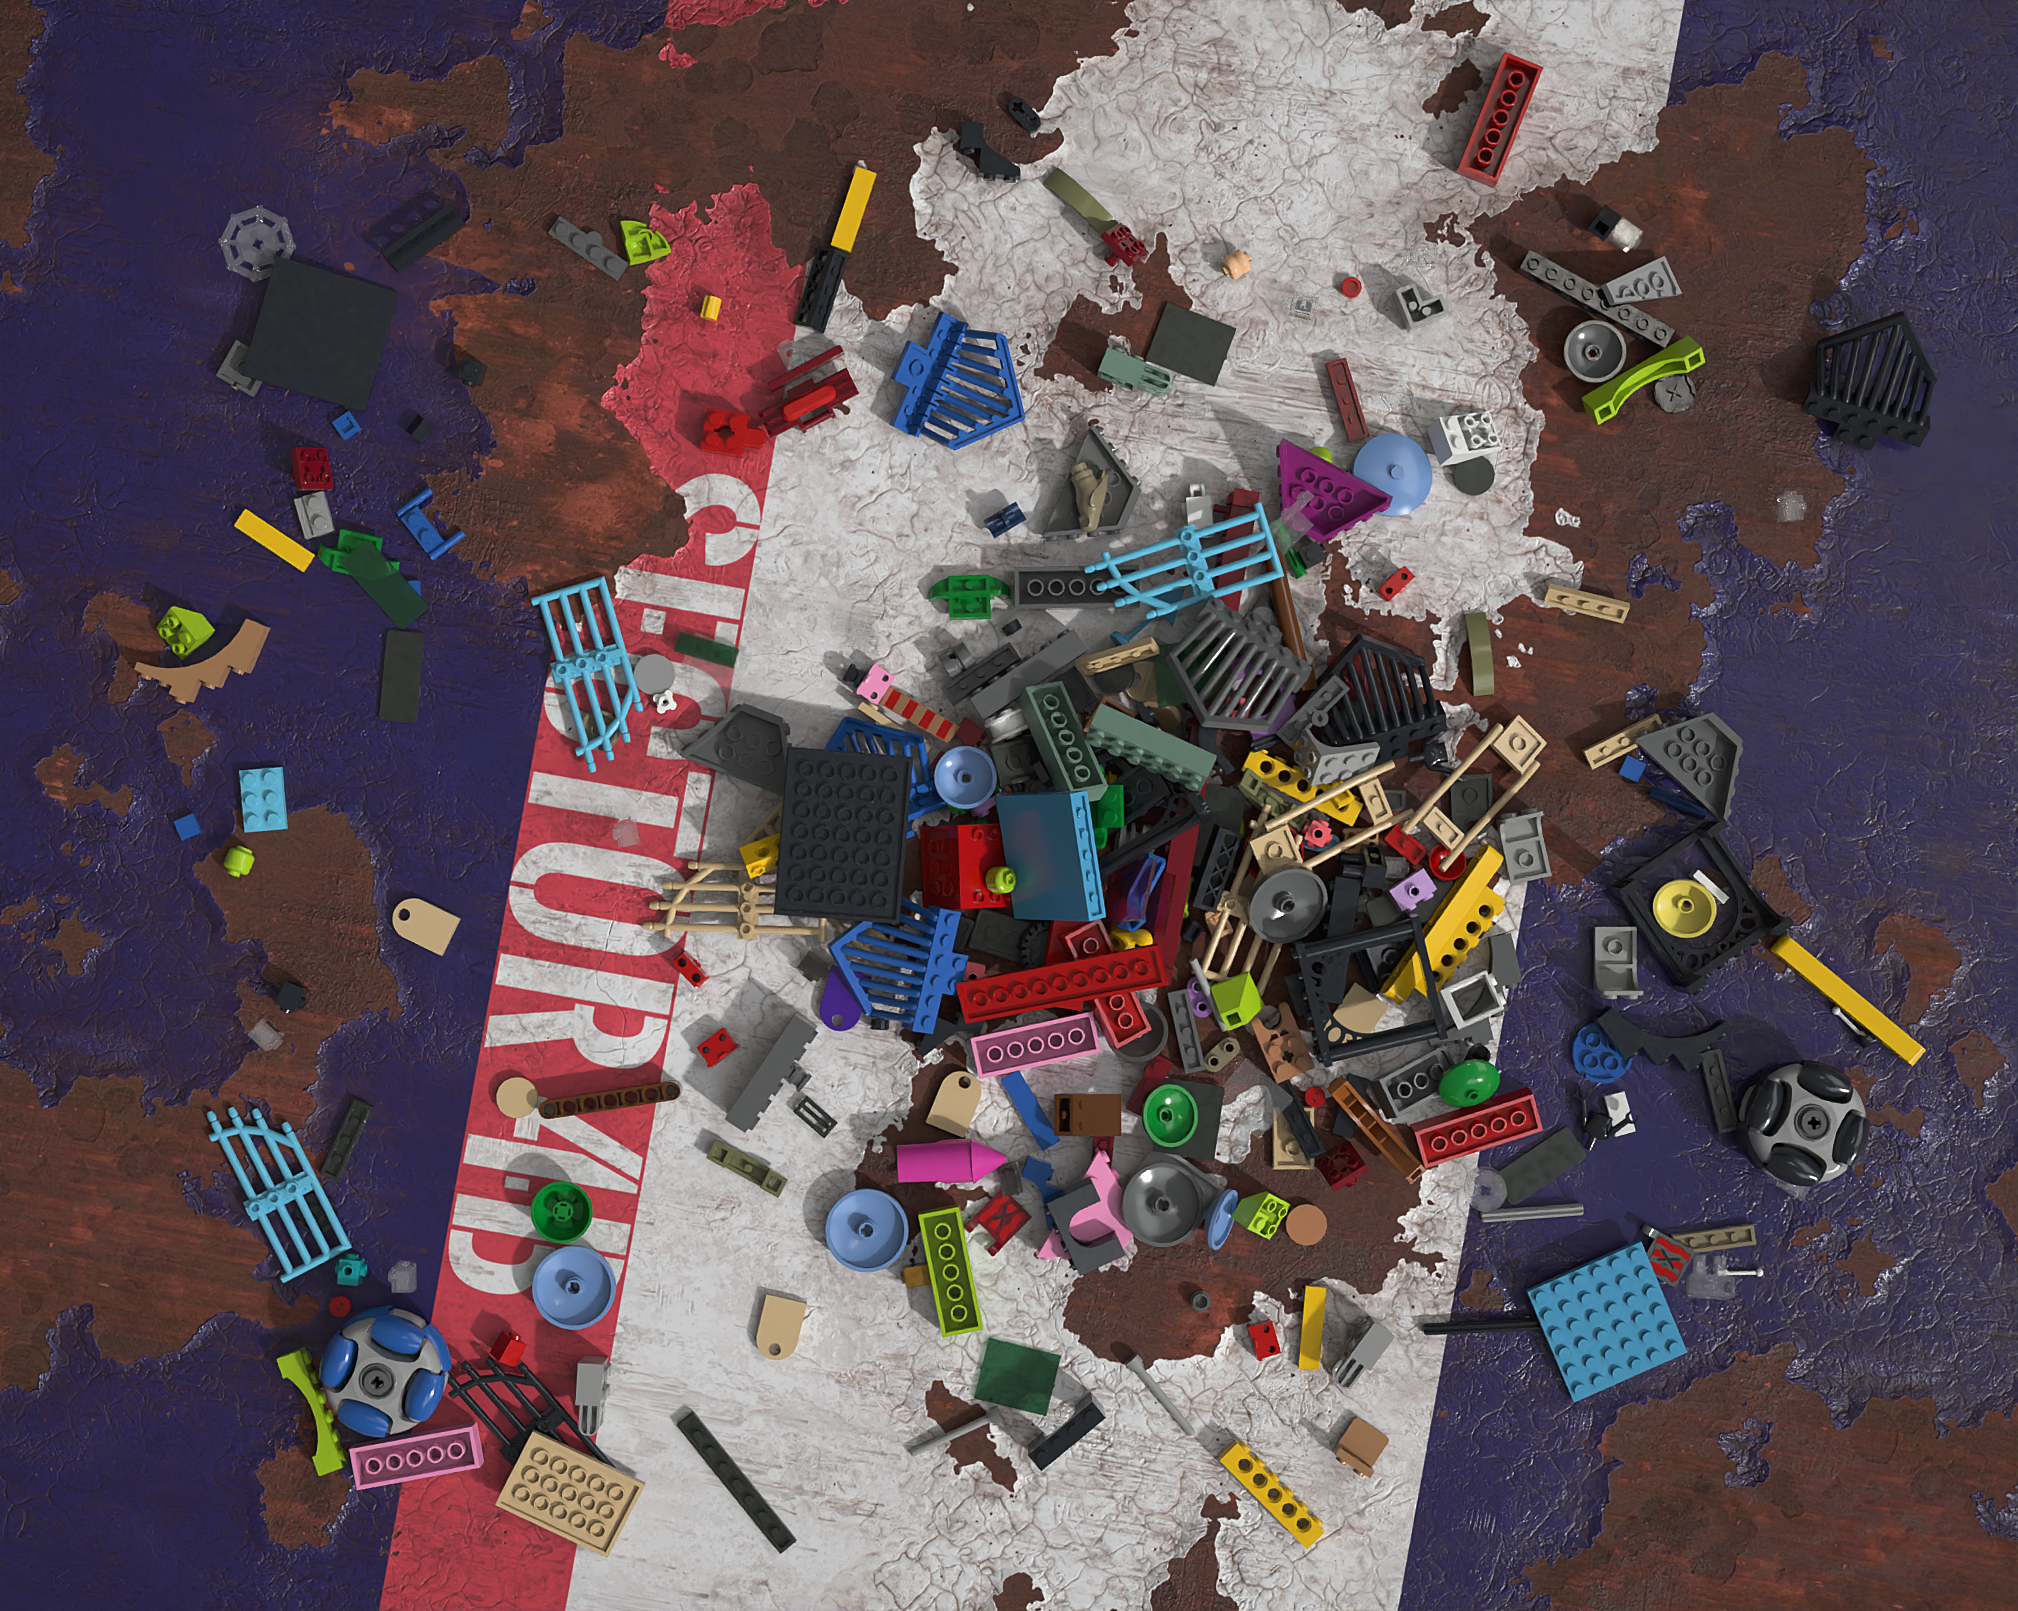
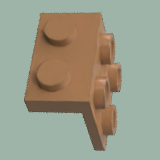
[1333,1417,1389,1478]

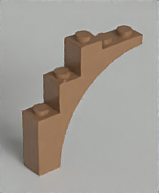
[134,618,270,704]

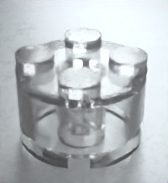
[1464,1166,1507,1212]

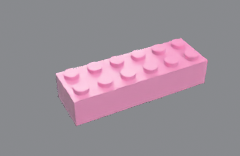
[970,1010,1101,1079]
[349,1421,484,1490]

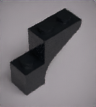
[960,121,1021,183]
[916,1008,985,1056]

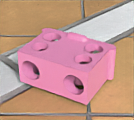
[856,663,895,705]

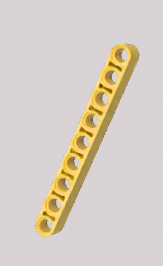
[1381,844,1504,1005]
[1770,934,1926,1067]

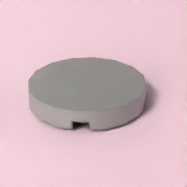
[634,654,676,695]

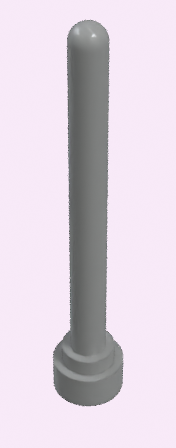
[1125,1353,1195,1436]
[910,1406,1004,1457]

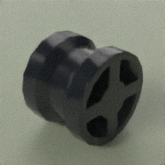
[842,663,866,689]

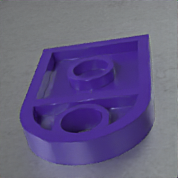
[820,965,872,1031]

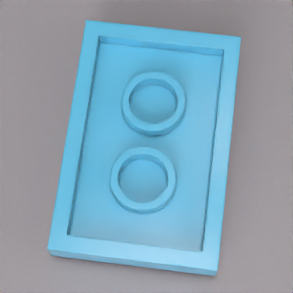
[239,767,288,833]

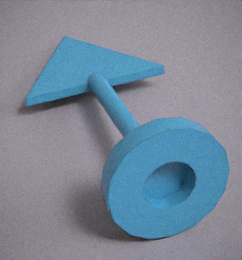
[1110,589,1185,647]

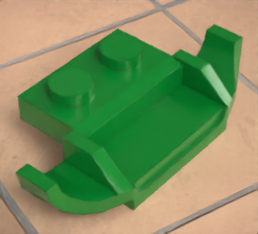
[318,528,400,580]
[928,575,1011,620]
[1089,765,1124,849]

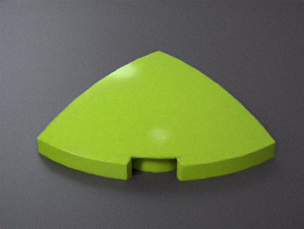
[620,221,671,265]

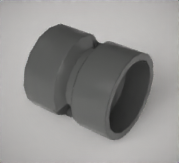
[938,642,976,680]

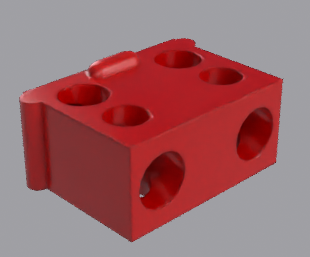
[1376,565,1415,602]
[672,950,709,988]
[696,1028,740,1067]
[1246,1319,1281,1361]

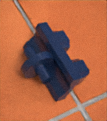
[984,502,1026,539]

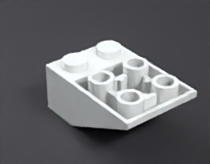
[1426,411,1503,466]

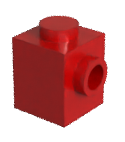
[489,1331,527,1367]

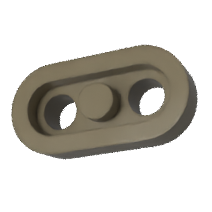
[1203,1037,1240,1072]

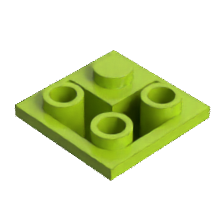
[156,606,215,660]
[1210,971,1265,1031]
[1231,1191,1291,1240]

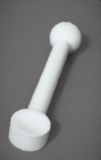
[1719,1268,1763,1277]

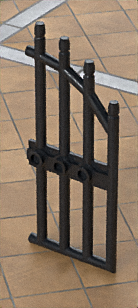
[448,1356,616,1468]

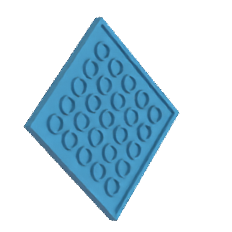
[1526,1240,1687,1402]

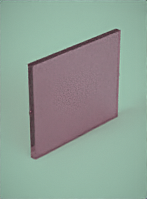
[1101,858,1157,924]

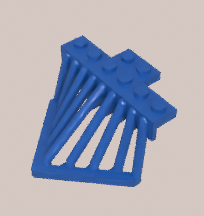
[889,311,1025,451]
[824,717,947,839]
[827,896,969,1034]

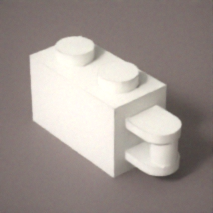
[1181,483,1214,540]

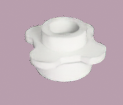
[653,690,677,714]

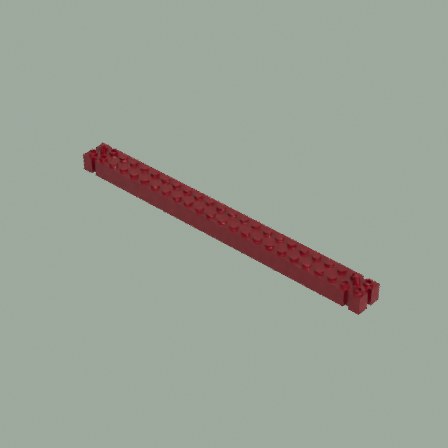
[1149,488,1260,986]

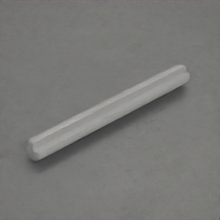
[1480,1203,1584,1222]

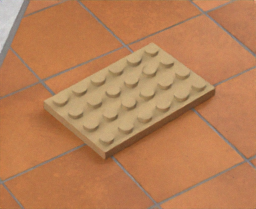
[495,1429,645,1558]

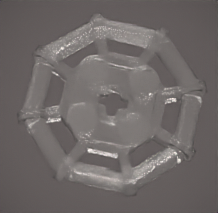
[218,205,296,283]

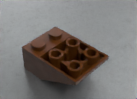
[1054,1093,1121,1136]

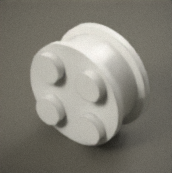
[984,705,1029,744]

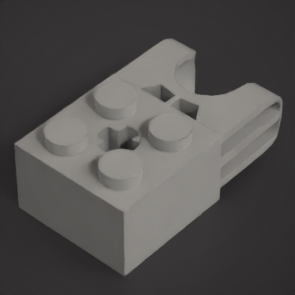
[1331,1315,1395,1389]
[575,1355,612,1436]

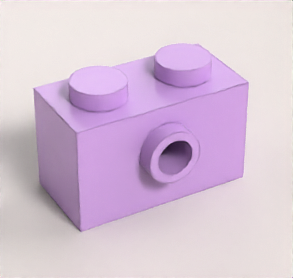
[1385,868,1437,913]

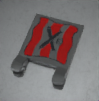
[1642,1224,1695,1288]

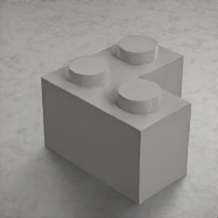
[1392,282,1450,333]

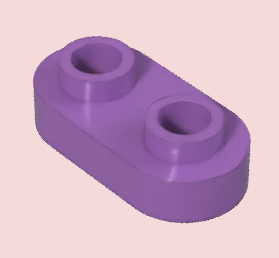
[970,790,1008,819]
[1187,976,1212,1017]

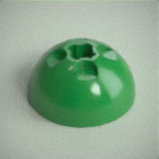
[531,1181,593,1243]

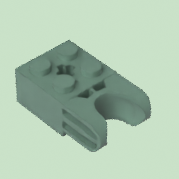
[1097,346,1172,397]

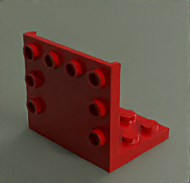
[920,824,1013,909]

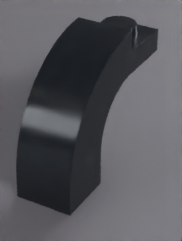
[1197,702,1234,775]

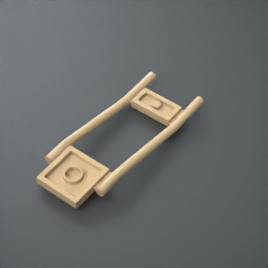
[1401,715,1547,872]
[1248,760,1415,876]

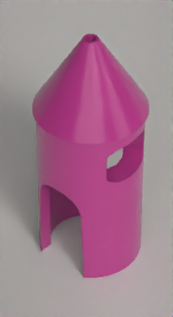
[897,1137,1006,1184]

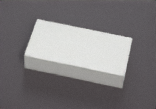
[1688,869,1729,904]
[1603,1091,1635,1137]

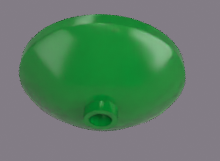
[1438,1059,1500,1108]
[1141,1084,1198,1147]

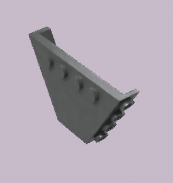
[1041,423,1141,542]
[679,703,792,796]
[1630,710,1743,821]

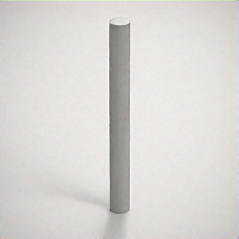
[1189,957,1227,1032]

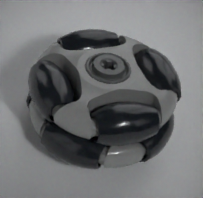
[1736,1060,1870,1187]

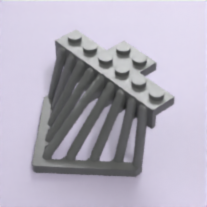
[1165,595,1312,732]

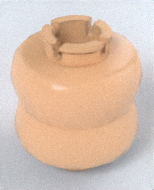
[1220,249,1252,280]

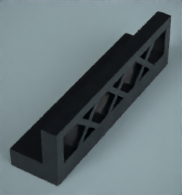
[383,204,467,273]
[793,246,849,334]
[1187,824,1243,913]

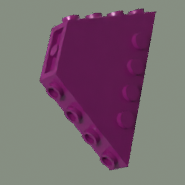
[1276,438,1393,542]

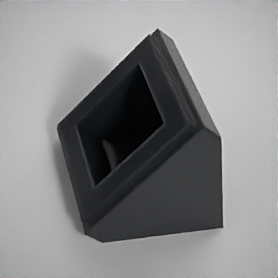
[406,414,435,444]
[1180,917,1204,944]

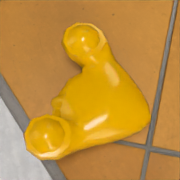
[1108,922,1153,951]

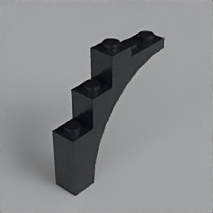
[1591,1005,1732,1072]

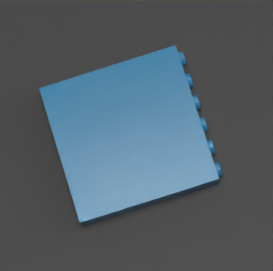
[996,790,1106,921]

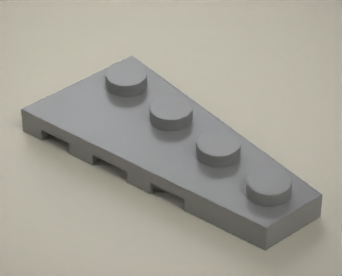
[1601,256,1682,305]

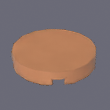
[1285,1203,1327,1246]

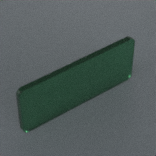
[341,540,428,629]

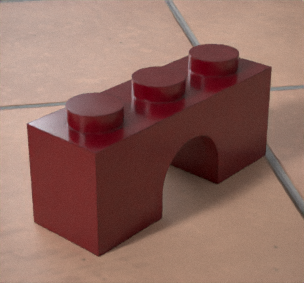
[929,717,986,771]
[1125,1054,1173,1116]

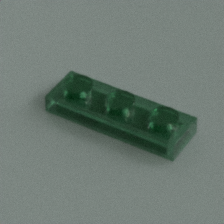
[674,632,740,669]

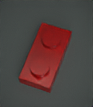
[1383,824,1428,866]

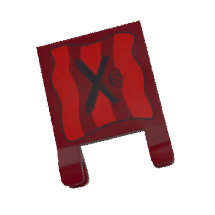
[964,1188,1032,1256]

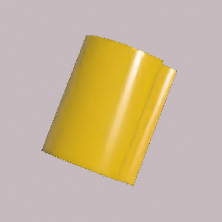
[700,295,722,321]

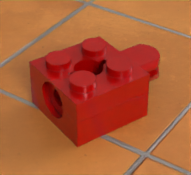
[700,408,766,459]

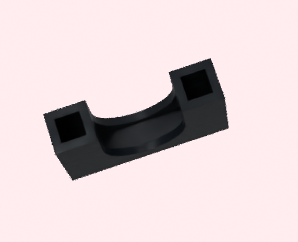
[1043,1176,1125,1276]
[1027,1392,1106,1471]

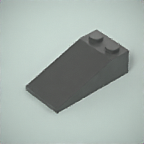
[1369,1046,1455,1119]

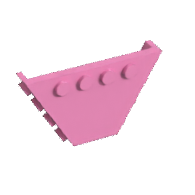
[1036,1146,1132,1260]

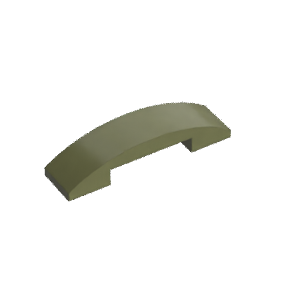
[1044,167,1118,236]
[1464,612,1494,696]
[1238,768,1308,832]
[706,1140,788,1198]

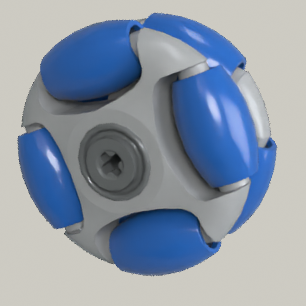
[319,1305,452,1437]

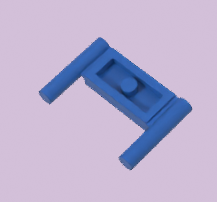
[396,486,466,560]

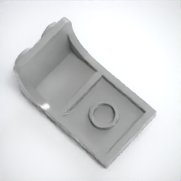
[1294,728,1380,786]
[1496,808,1552,885]
[1593,927,1643,999]

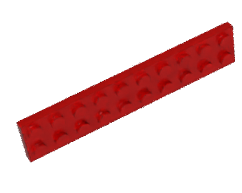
[956,943,1168,1024]

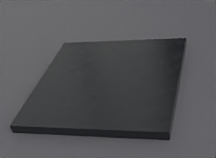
[242,256,399,412]

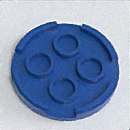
[1570,1022,1633,1083]

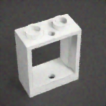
[1440,970,1506,1030]

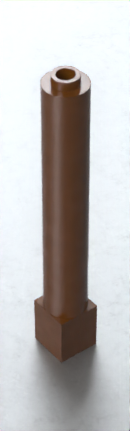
[1260,542,1318,695]

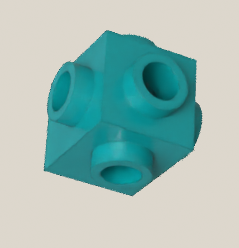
[335,1253,367,1286]

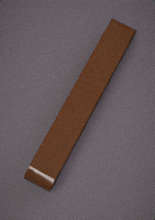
[539,1080,683,1119]

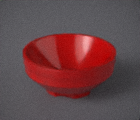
[1428,844,1466,881]

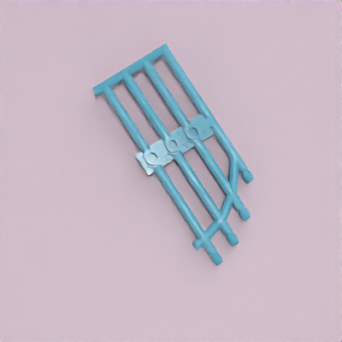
[1084,502,1284,619]
[531,576,643,773]
[207,1107,352,1283]

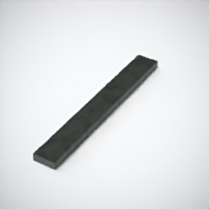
[677,1411,797,1554]

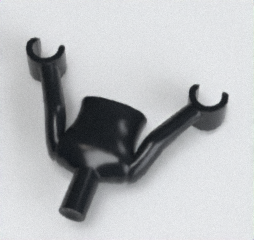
[1408,717,1468,782]
[1576,1088,1640,1151]

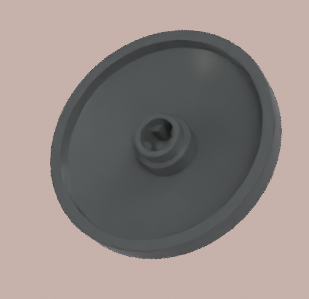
[1246,865,1328,943]
[1121,1163,1203,1247]

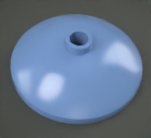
[934,746,997,809]
[1203,1189,1238,1250]

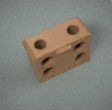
[1341,827,1380,854]

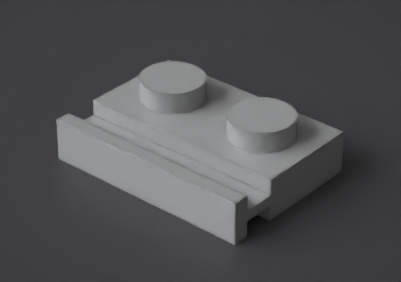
[294,491,336,540]

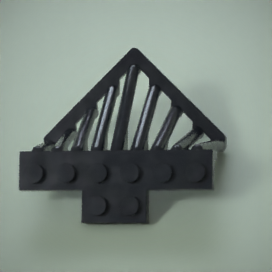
[1800,311,1937,450]
[1305,633,1447,766]

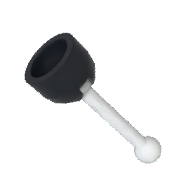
[1832,1006,1876,1049]

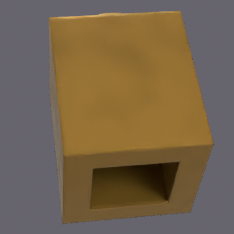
[900,1261,932,1289]

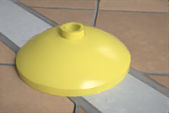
[1653,879,1717,938]

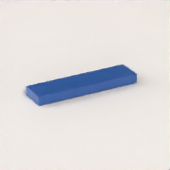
[1001,1070,1060,1151]

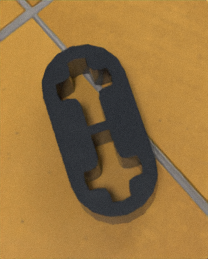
[1008,98,1041,134]

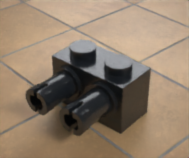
[1338,843,1387,889]

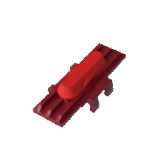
[758,368,859,438]

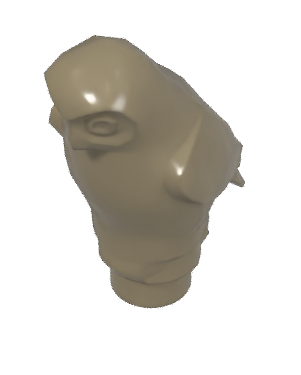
[1070,462,1108,532]

